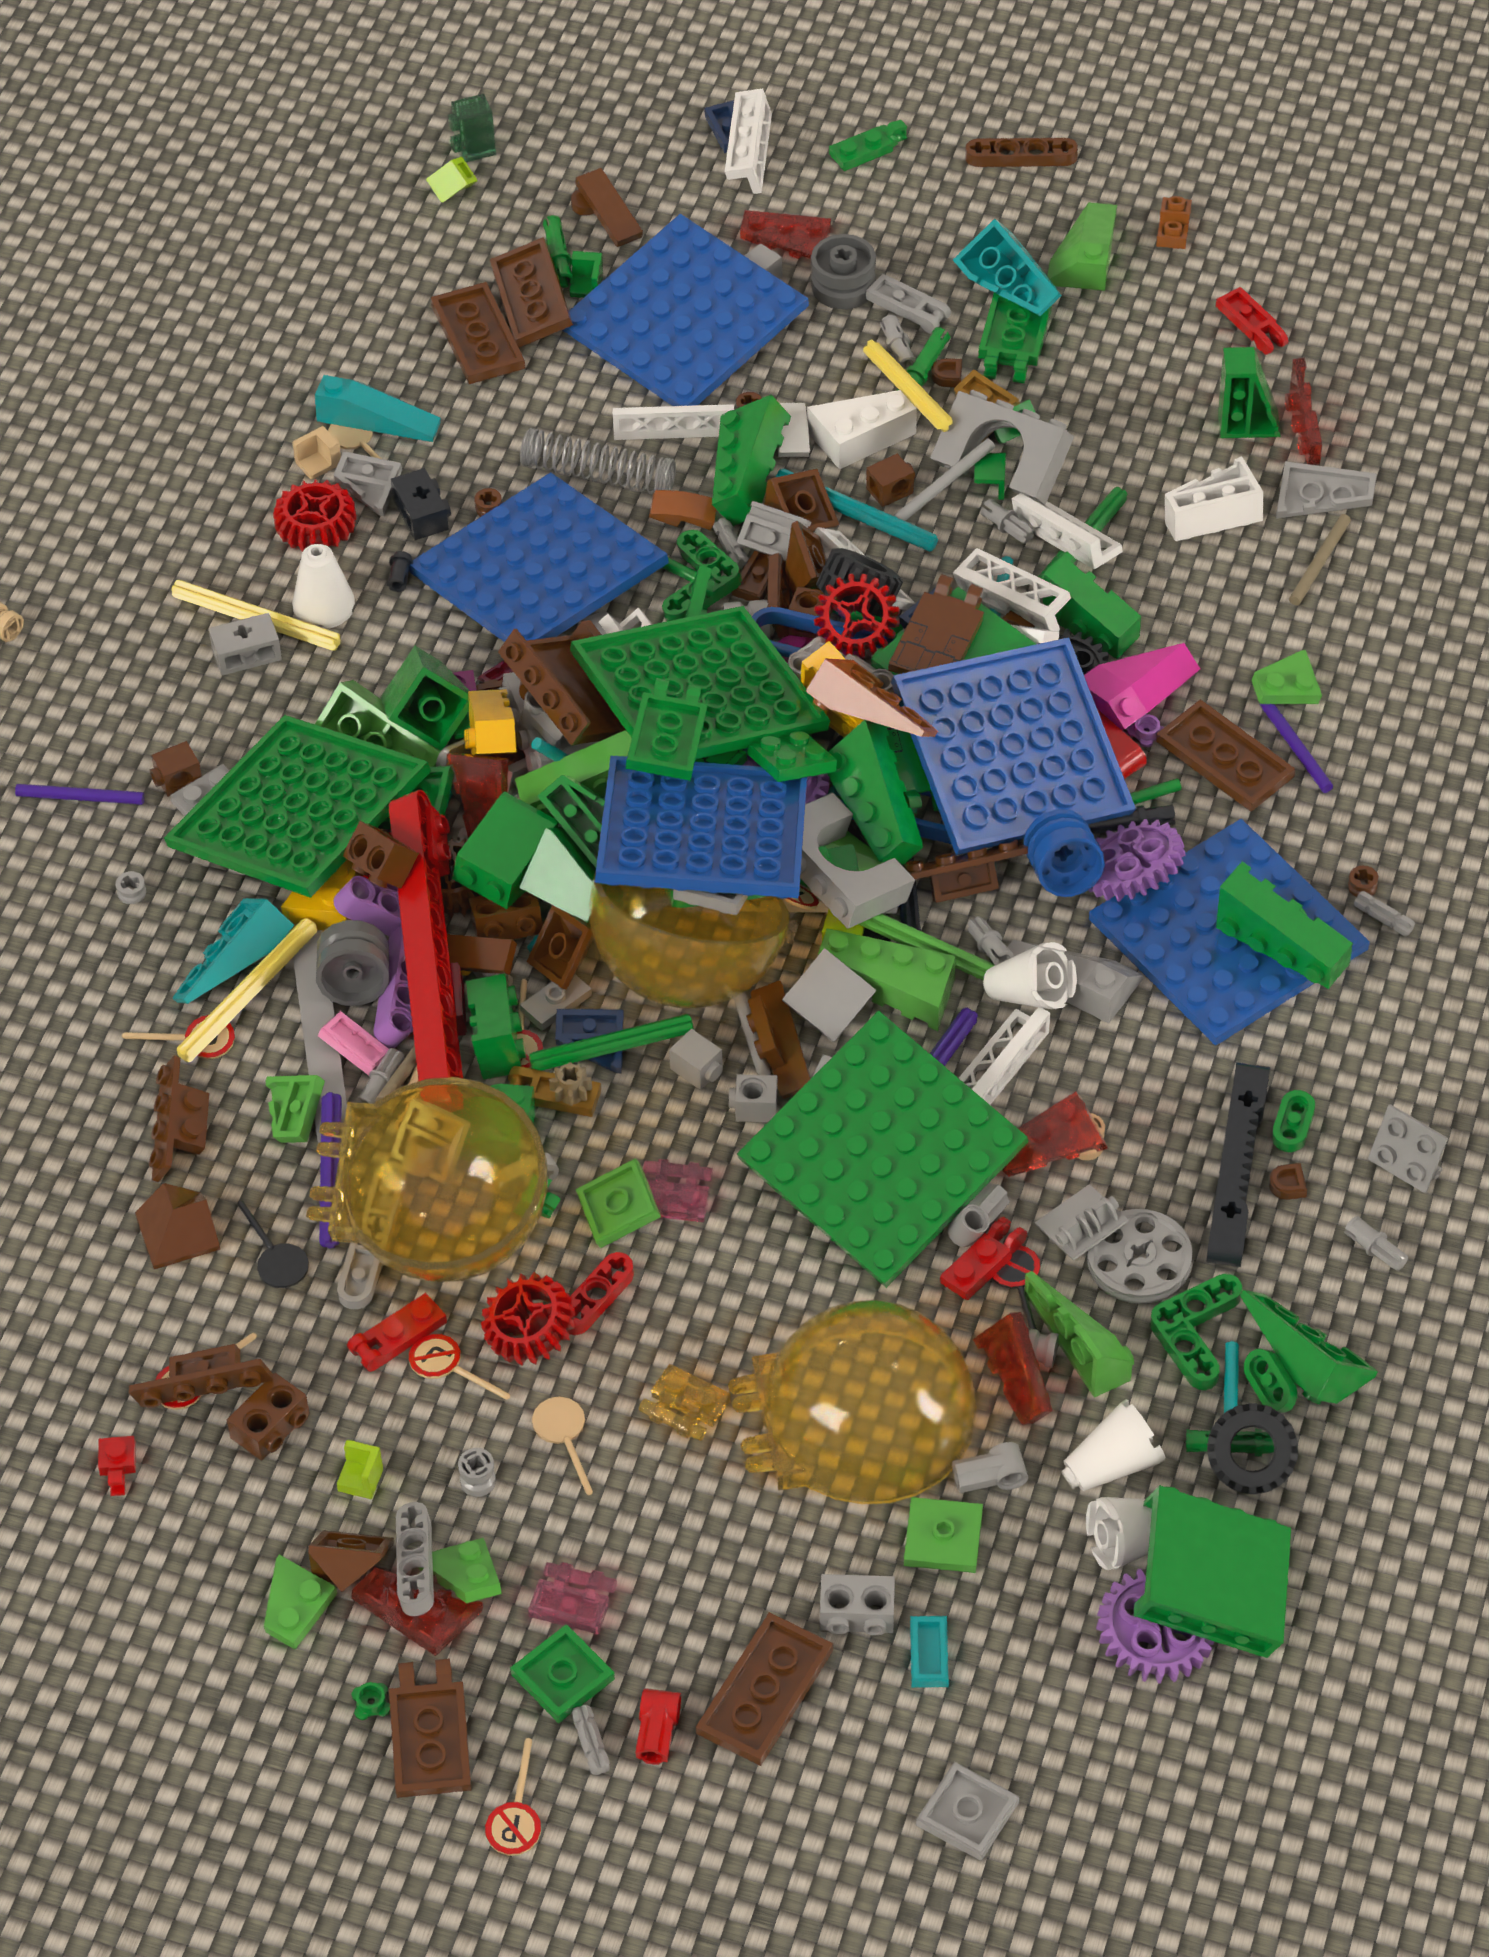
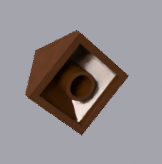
[764,469,840,532]
[785,521,827,596]
[527,905,600,990]
[135,1183,221,1270]
[308,1530,394,1592]

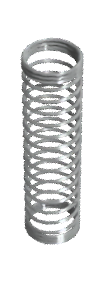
[520,428,676,494]

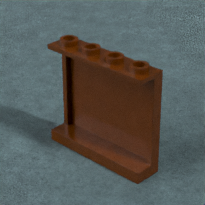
[498,620,626,745]

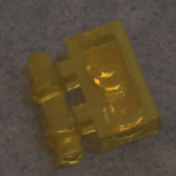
[639,1364,731,1441]

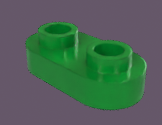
[1272,1090,1315,1152]
[1244,1349,1298,1413]

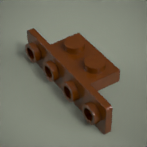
[904,839,1028,903]
[746,981,811,1099]
[149,1055,210,1182]
[129,1344,273,1408]

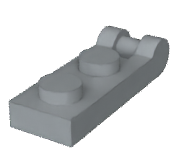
[866,274,951,334]

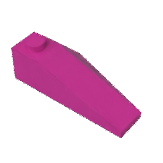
[1084,643,1200,730]

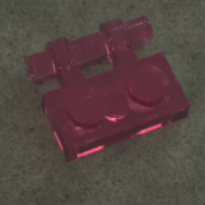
[643,1159,713,1222]
[528,1562,617,1635]

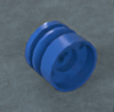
[1023,809,1105,897]

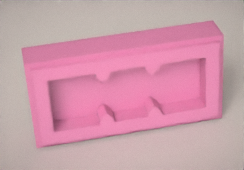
[318,1011,389,1076]

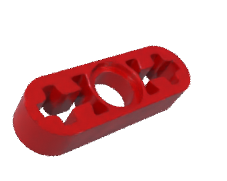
[567,1252,634,1335]

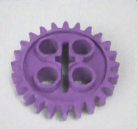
[1088,819,1186,901]
[1096,1569,1214,1684]

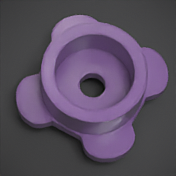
[1127,714,1164,747]

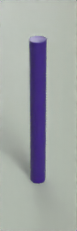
[1259,704,1333,793]
[15,784,144,805]

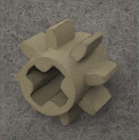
[549,1062,592,1106]

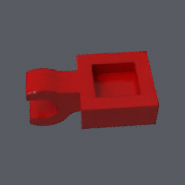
[98,1436,136,1496]

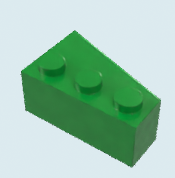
[1218,347,1281,438]
[1043,551,1141,659]
[537,775,605,868]
[466,973,527,1080]

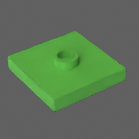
[575,1158,661,1248]
[904,1497,983,1573]

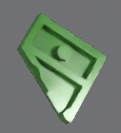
[1251,650,1322,704]
[419,1538,502,1603]
[264,1554,338,1649]

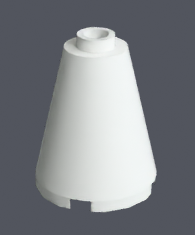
[292,544,355,629]
[983,942,1077,1009]
[1062,1399,1166,1491]
[1086,1497,1152,1570]

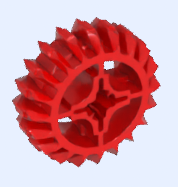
[273,478,357,552]
[814,574,900,659]
[480,1272,576,1366]

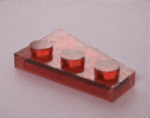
[740,210,831,259]
[1285,358,1322,466]
[446,752,508,839]
[1002,1091,1109,1177]
[972,1312,1053,1425]
[351,1568,483,1657]

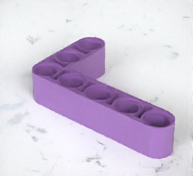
[334,876,413,1049]

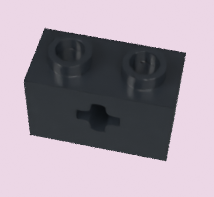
[391,468,451,541]

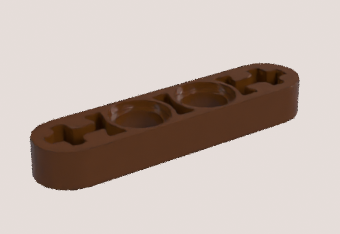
[965,138,1078,167]

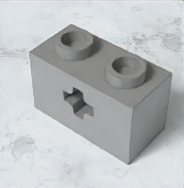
[208,613,282,676]

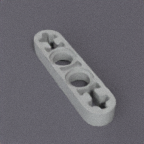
[396,1502,434,1616]

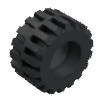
[816,548,903,617]
[1207,1403,1298,1494]

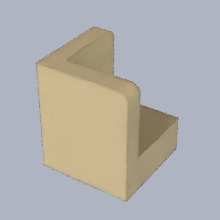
[293,426,341,479]

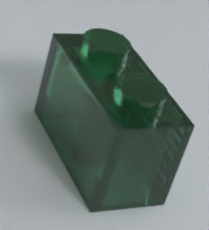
[448,94,496,162]

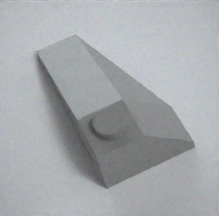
[1004,940,1144,1024]

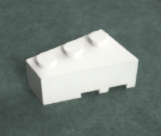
[807,390,917,470]
[1165,456,1263,541]

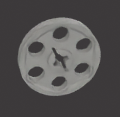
[1087,1209,1192,1304]

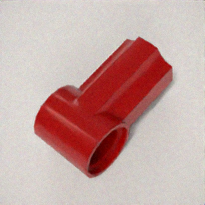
[635,1688,682,1765]

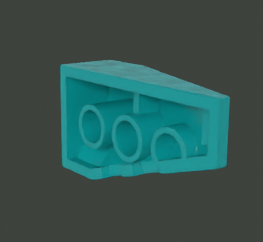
[953,219,1062,316]
[315,375,441,442]
[172,898,294,1004]

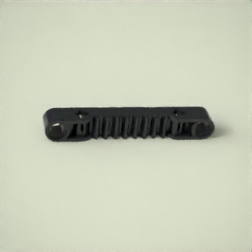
[1206,1062,1270,1267]

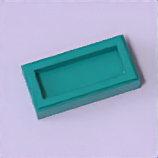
[910,1616,949,1688]

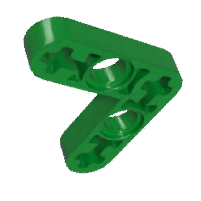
[662,530,742,621]
[1150,1274,1242,1390]

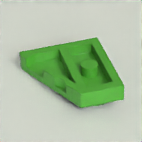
[265,1075,325,1143]

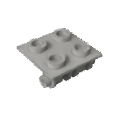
[1368,1104,1448,1193]
[1035,1184,1129,1261]

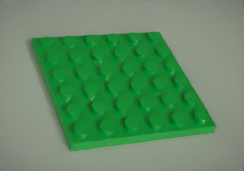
[570,606,830,759]
[164,715,431,898]
[737,1010,1029,1288]

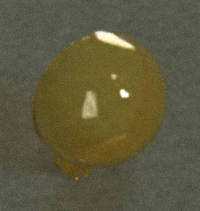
[589,872,789,1009]
[306,1077,548,1283]
[728,1300,977,1504]

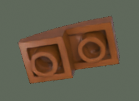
[1156,196,1192,249]
[649,490,717,530]

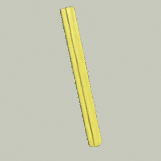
[863,340,953,432]
[171,580,341,651]
[177,918,317,1062]

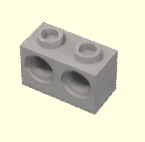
[820,1574,895,1635]

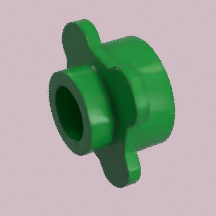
[351,1682,390,1720]

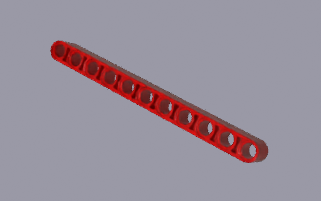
[389,790,465,1110]

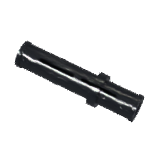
[1088,804,1176,834]

